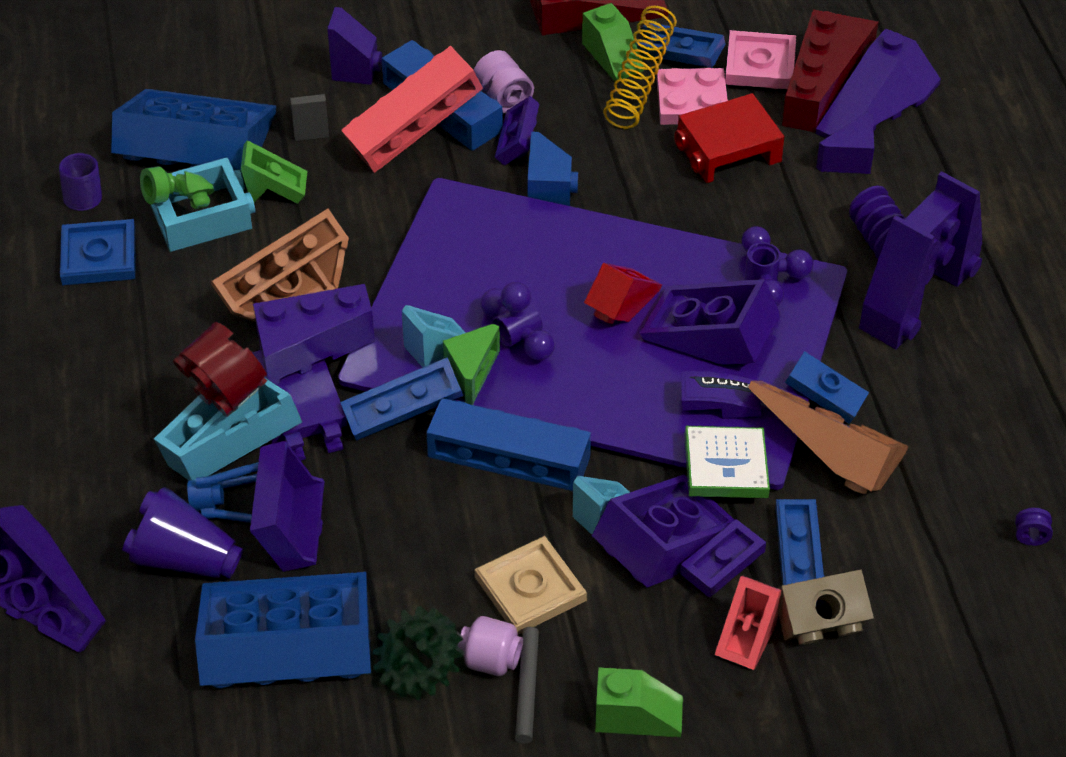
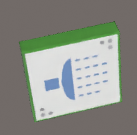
[684,426,770,498]

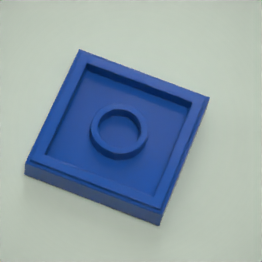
[60,219,135,285]

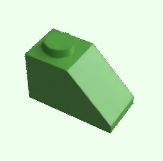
[582,3,644,81]
[595,668,683,737]

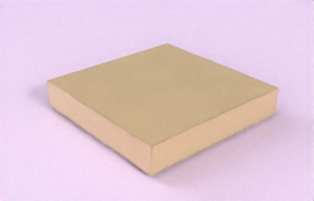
[475,536,587,634]

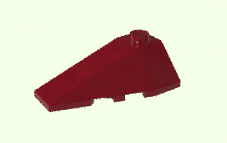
[530,0,669,35]

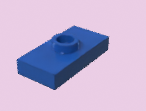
[784,351,869,424]

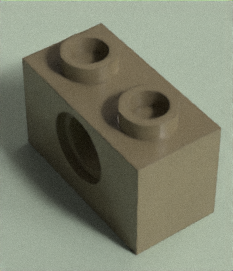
[778,569,874,645]

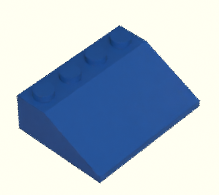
[111,89,276,173]
[195,572,371,688]

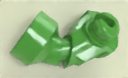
[140,166,215,209]

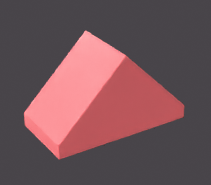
[715,576,781,670]

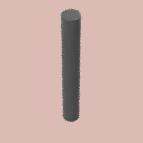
[515,627,539,744]

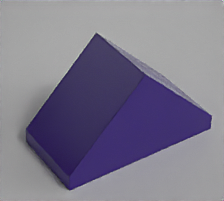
[816,111,874,174]

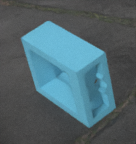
[150,157,255,252]

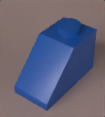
[528,131,578,206]

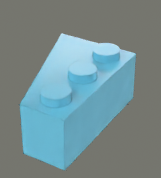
[154,378,302,480]

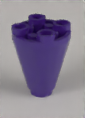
[122,487,243,579]

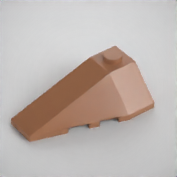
[748,381,909,494]

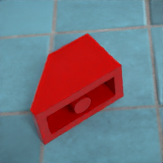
[584,262,662,324]

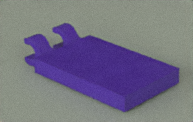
[252,350,347,460]

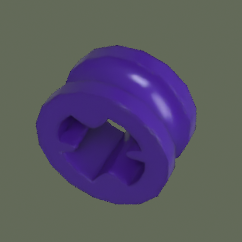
[1015,508,1053,546]

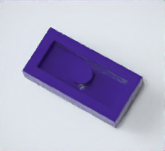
[495,96,539,166]
[680,519,766,598]

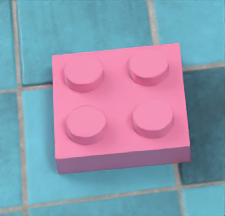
[725,30,796,89]
[656,68,728,125]

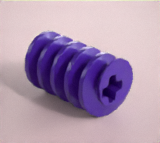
[849,185,905,259]

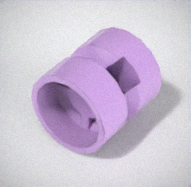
[474,50,534,114]

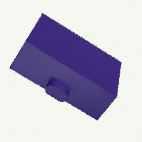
[250,441,325,572]

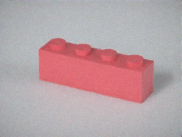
[341,45,483,173]

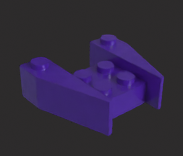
[859,171,982,349]

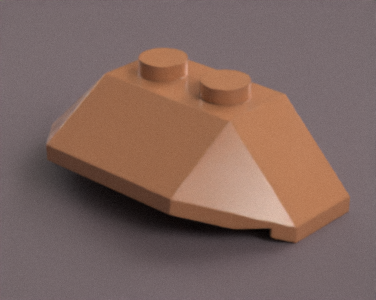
[211,209,349,322]

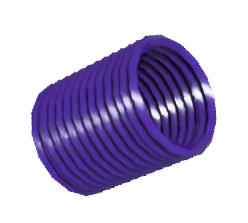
[59,153,102,211]

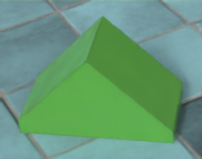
[443,324,500,405]

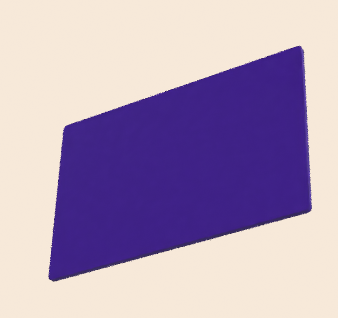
[338,178,847,490]

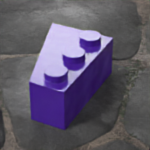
[253,284,375,385]

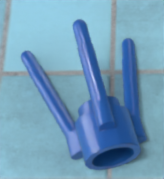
[187,462,259,523]

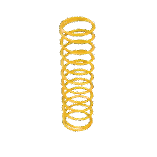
[603,6,677,129]

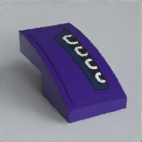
[681,371,761,419]

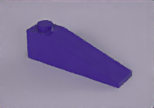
[815,29,941,138]
[0,505,106,652]

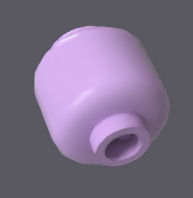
[458,616,523,676]

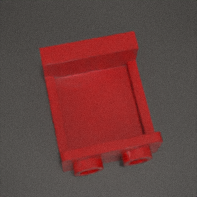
[674,93,785,183]

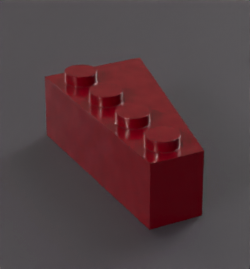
[782,10,879,132]

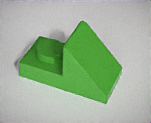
[241,140,307,204]

